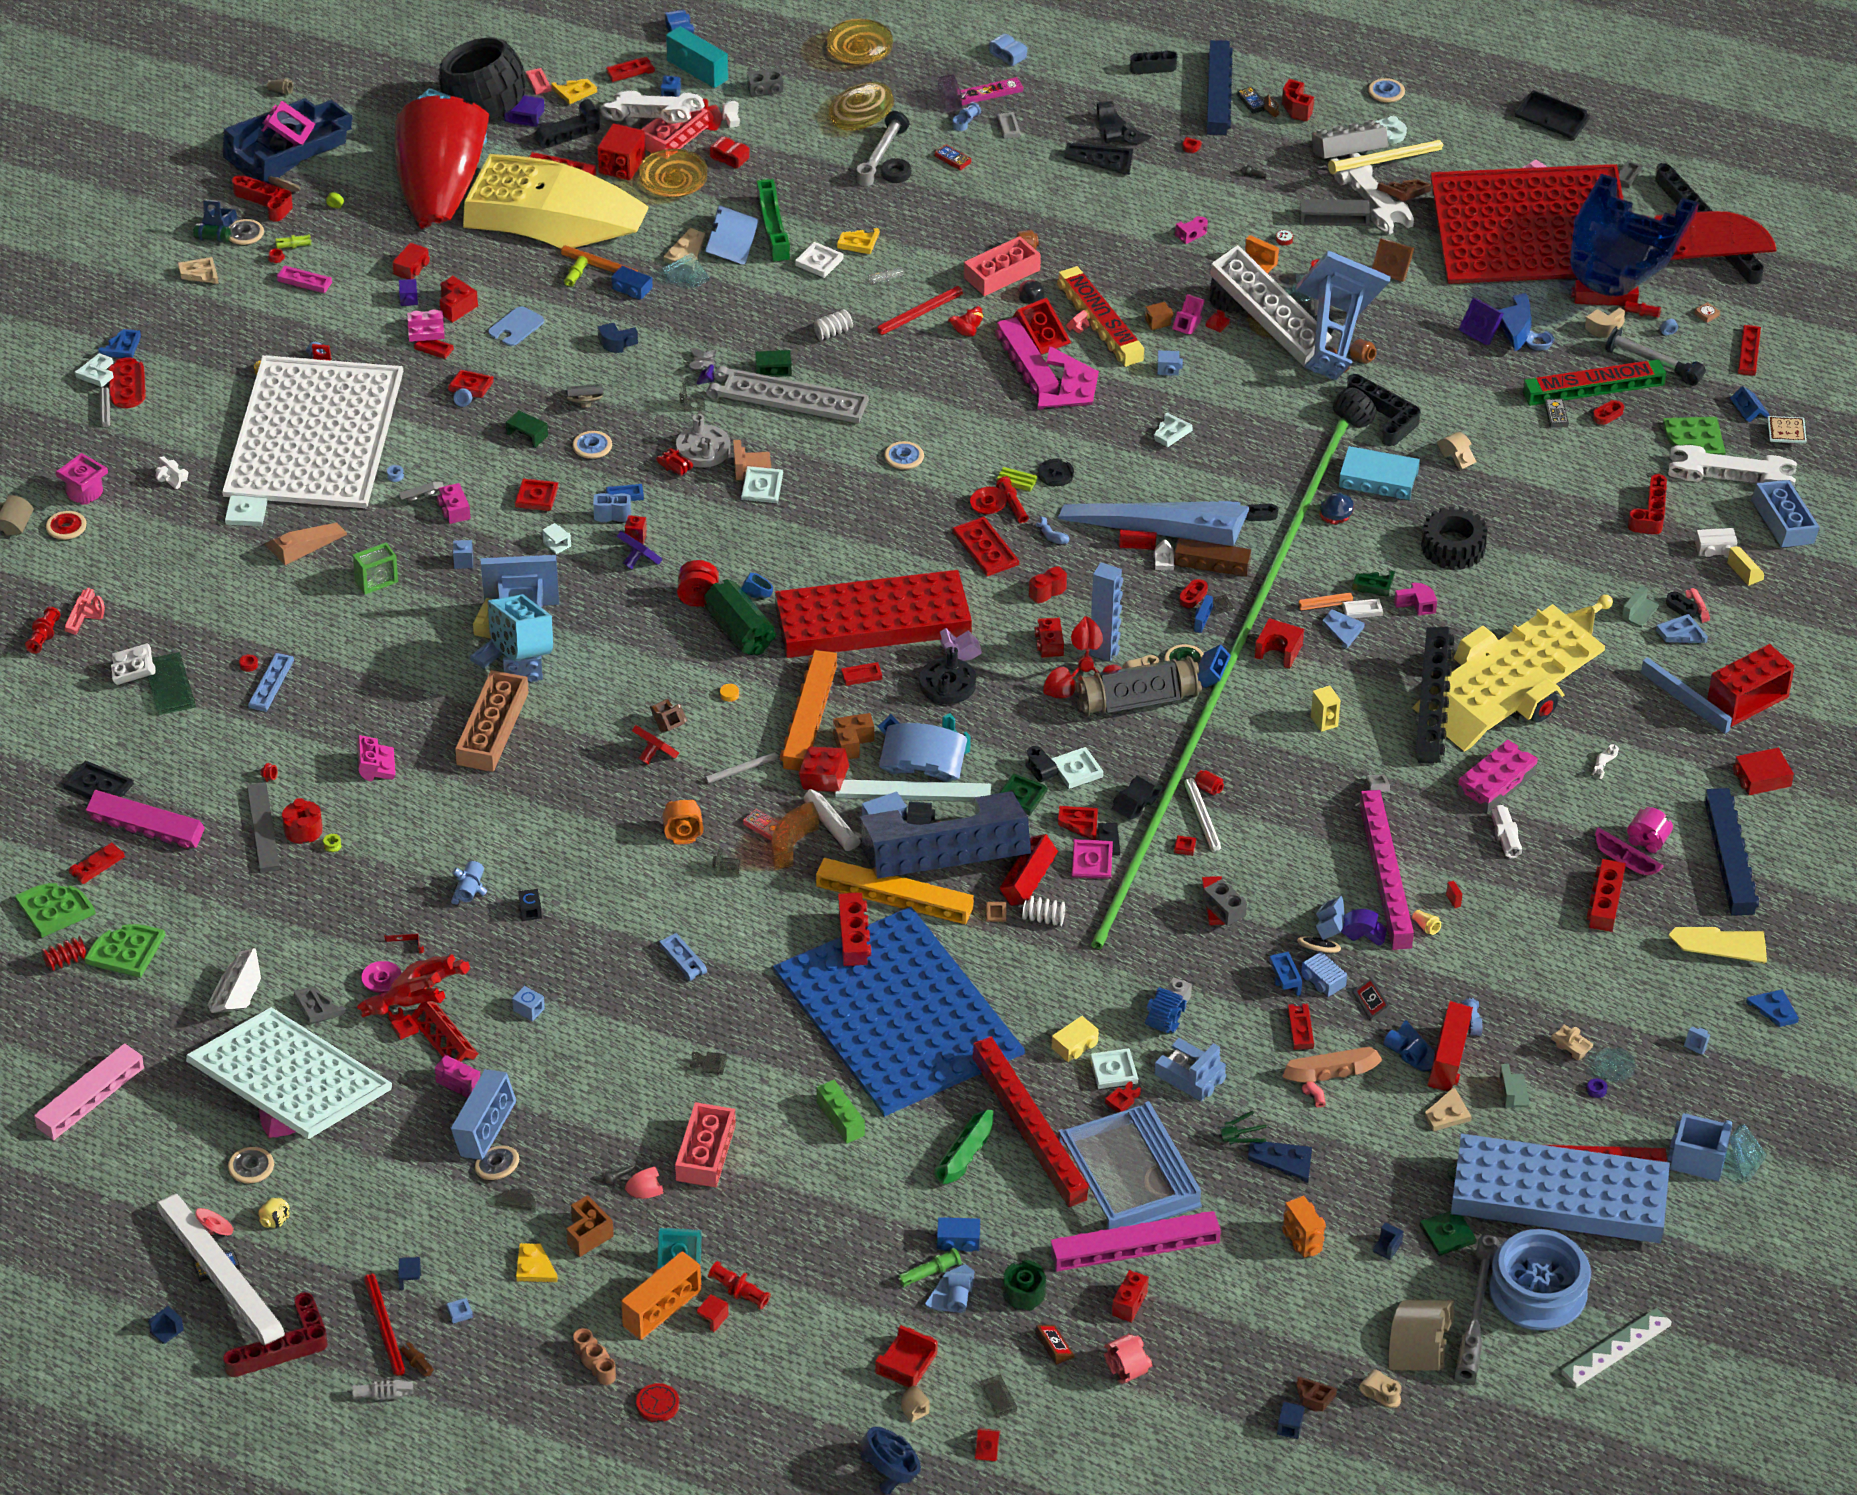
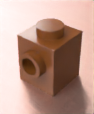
[1145,302,1173,330]

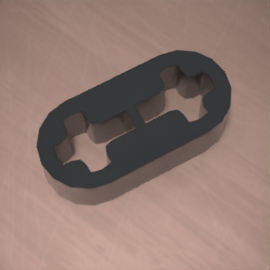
[1245,503,1279,522]
[1666,592,1698,618]

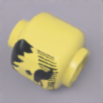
[258,1198,290,1229]

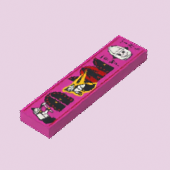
[955,77,1023,106]

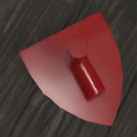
[702,99,722,131]

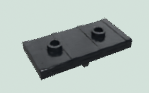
[1515,90,1590,140]

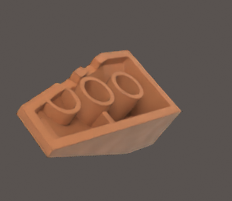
[265,523,347,565]

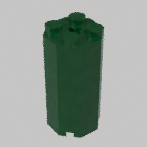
[704,579,776,656]

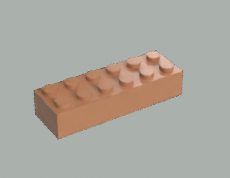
[455,670,528,772]

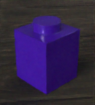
[399,279,418,306]

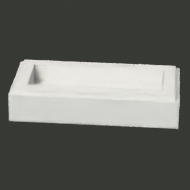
[1342,599,1383,618]

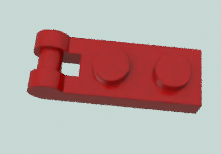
[606,57,655,82]
[69,842,125,884]
[1287,1003,1314,1050]

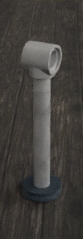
[857,111,910,186]

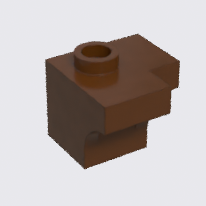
[650,699,687,733]

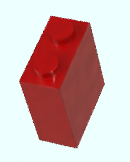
[1733,747,1794,795]

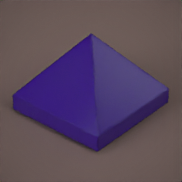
[696,364,714,385]

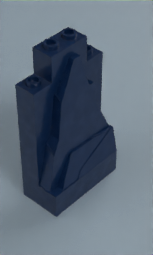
[223,98,352,185]

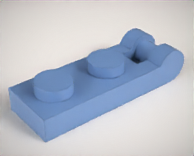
[660,933,707,981]

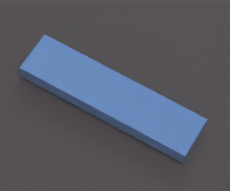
[248,653,294,712]

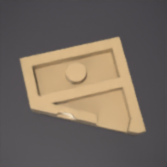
[178,257,218,284]
[1425,1088,1471,1131]

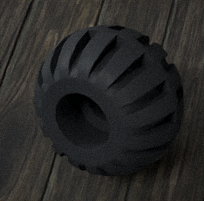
[1333,388,1376,428]

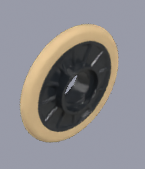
[1298,936,1341,953]

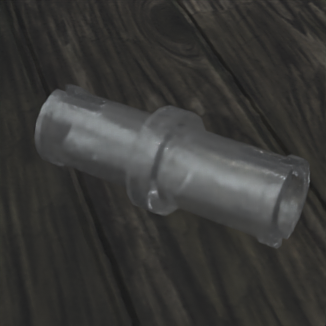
[868,266,904,285]

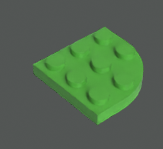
[1663,417,1726,455]
[15,883,96,938]
[85,924,165,978]

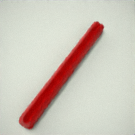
[877,286,963,335]
[364,1273,405,1376]

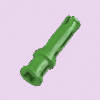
[898,1247,961,1288]

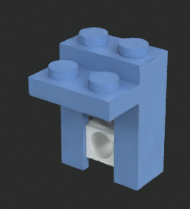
[1155,1038,1226,1101]

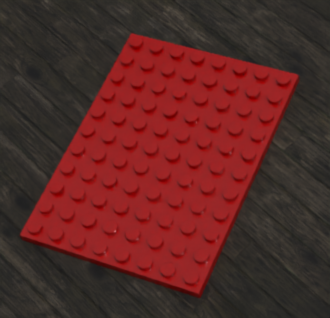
[1430,164,1637,284]

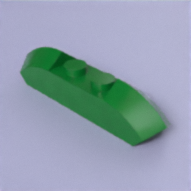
[934,1110,993,1184]

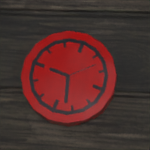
[636,1383,679,1422]

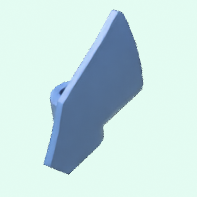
[926,1264,975,1313]

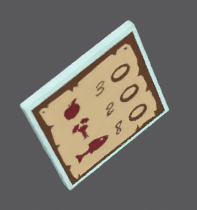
[1768,416,1806,443]

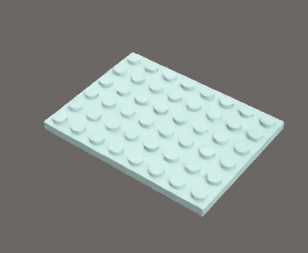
[186,1007,392,1139]

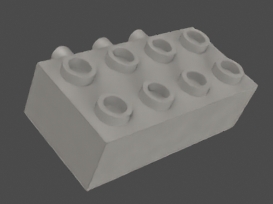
[1311,120,1388,159]

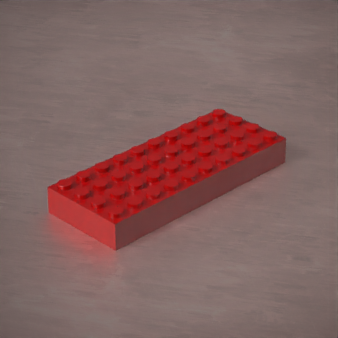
[775,570,972,658]

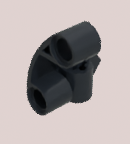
[1097,101,1152,143]

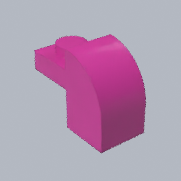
[1172,294,1205,334]
[1394,583,1437,616]

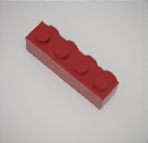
[999,834,1058,906]

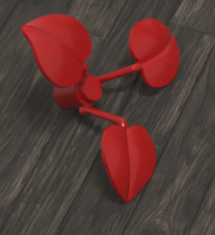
[1043,616,1123,698]

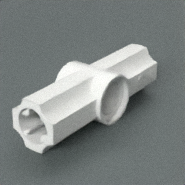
[1491,805,1522,858]

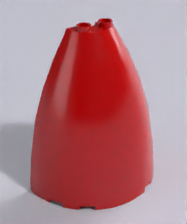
[394,95,489,229]

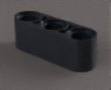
[1130,51,1177,75]

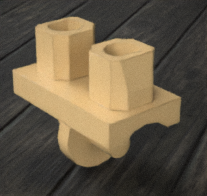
[1551,1024,1593,1061]

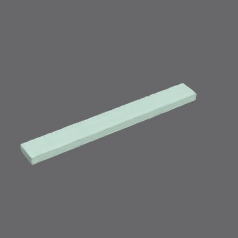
[836,780,991,802]

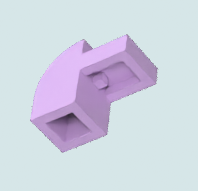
[940,628,982,661]

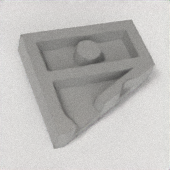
[400,482,444,502]

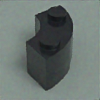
[1111,775,1163,819]

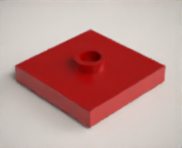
[448,370,494,398]
[515,478,559,511]

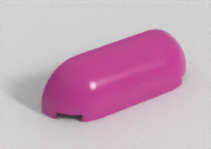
[1595,827,1664,875]

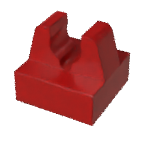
[1205,309,1230,333]

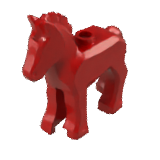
[357,954,470,1017]

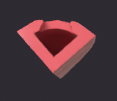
[625,1167,663,1199]

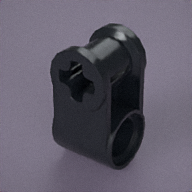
[270,123,297,151]
[1025,746,1059,782]

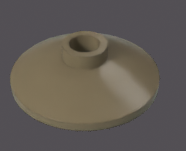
[267,176,301,192]
[567,394,603,407]

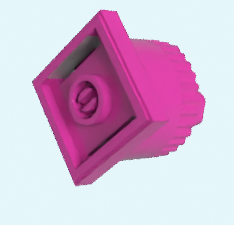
[55,453,108,505]

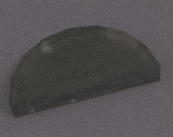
[495,1189,536,1213]

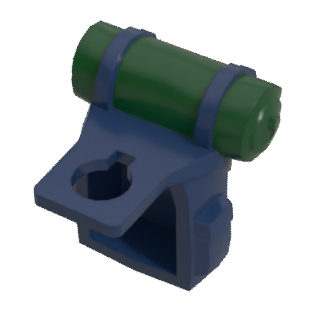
[193,200,237,243]

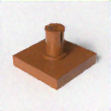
[1372,238,1414,282]

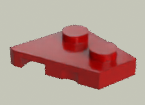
[1058,806,1098,840]

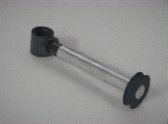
[1605,326,1706,386]

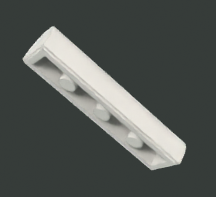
[804,789,861,851]

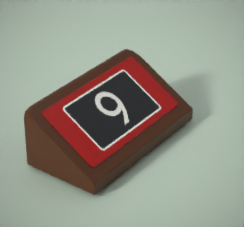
[1036,1325,1075,1365]

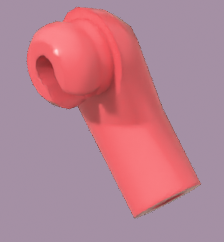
[1302,1081,1326,1108]

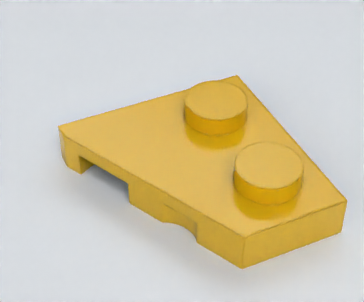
[551,79,597,105]
[516,1243,558,1282]

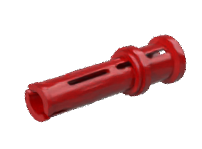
[995,476,1029,523]

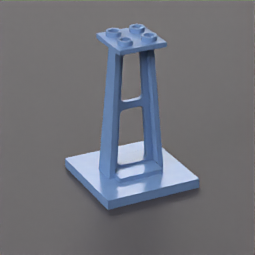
[1296,251,1391,380]
[481,555,559,682]

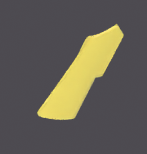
[1668,927,1767,964]

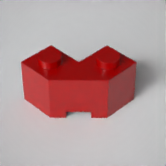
[1282,79,1314,122]

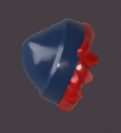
[1319,493,1354,525]

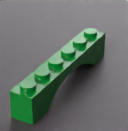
[757,179,790,261]

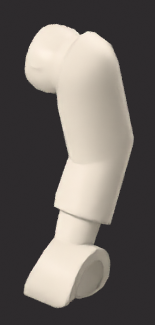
[1592,744,1619,779]

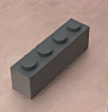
[1300,199,1370,226]

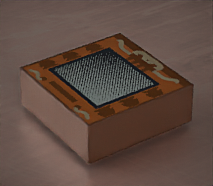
[1264,94,1279,117]

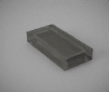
[981,1374,1017,1418]

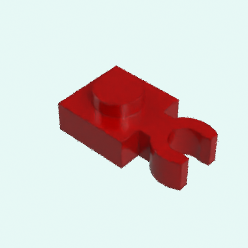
[388,1007,419,1040]
[1105,1081,1141,1113]

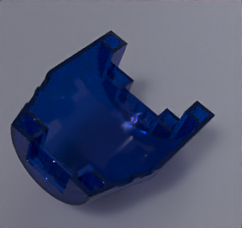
[1570,174,1699,296]

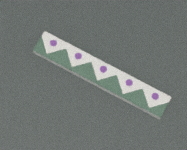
[1561,1308,1671,1388]

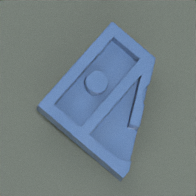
[1322,609,1364,649]

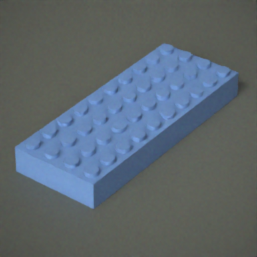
[1451,1134,1670,1244]

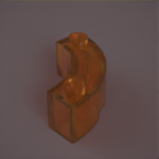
[772,802,819,871]

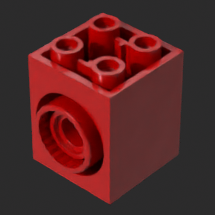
[598,123,646,181]

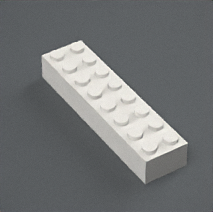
[1210,245,1332,367]

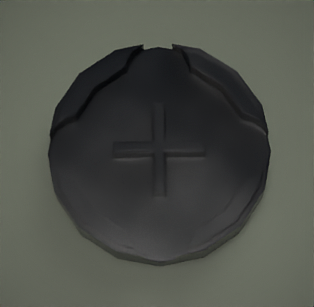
[1038,458,1074,487]

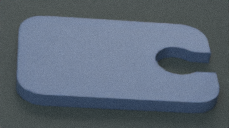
[489,306,544,346]

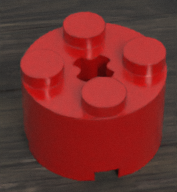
[282,798,323,844]

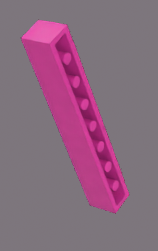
[1050,1211,1221,1272]

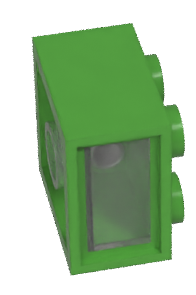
[353,542,398,595]

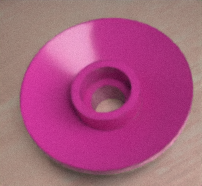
[362,961,402,993]

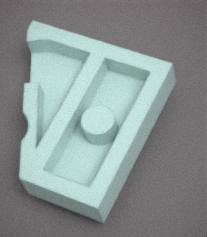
[1154,413,1192,447]

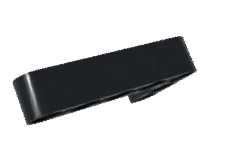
[1347,374,1420,446]

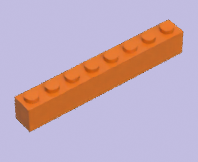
[780,650,837,771]

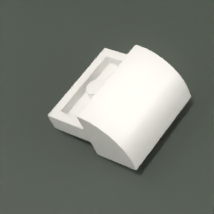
[111,643,155,685]

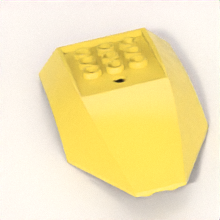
[463,154,648,249]

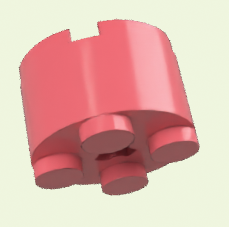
[1104,1334,1152,1384]

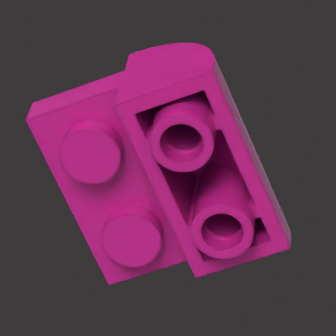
[357,735,395,781]

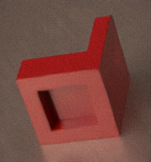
[697,1294,729,1332]

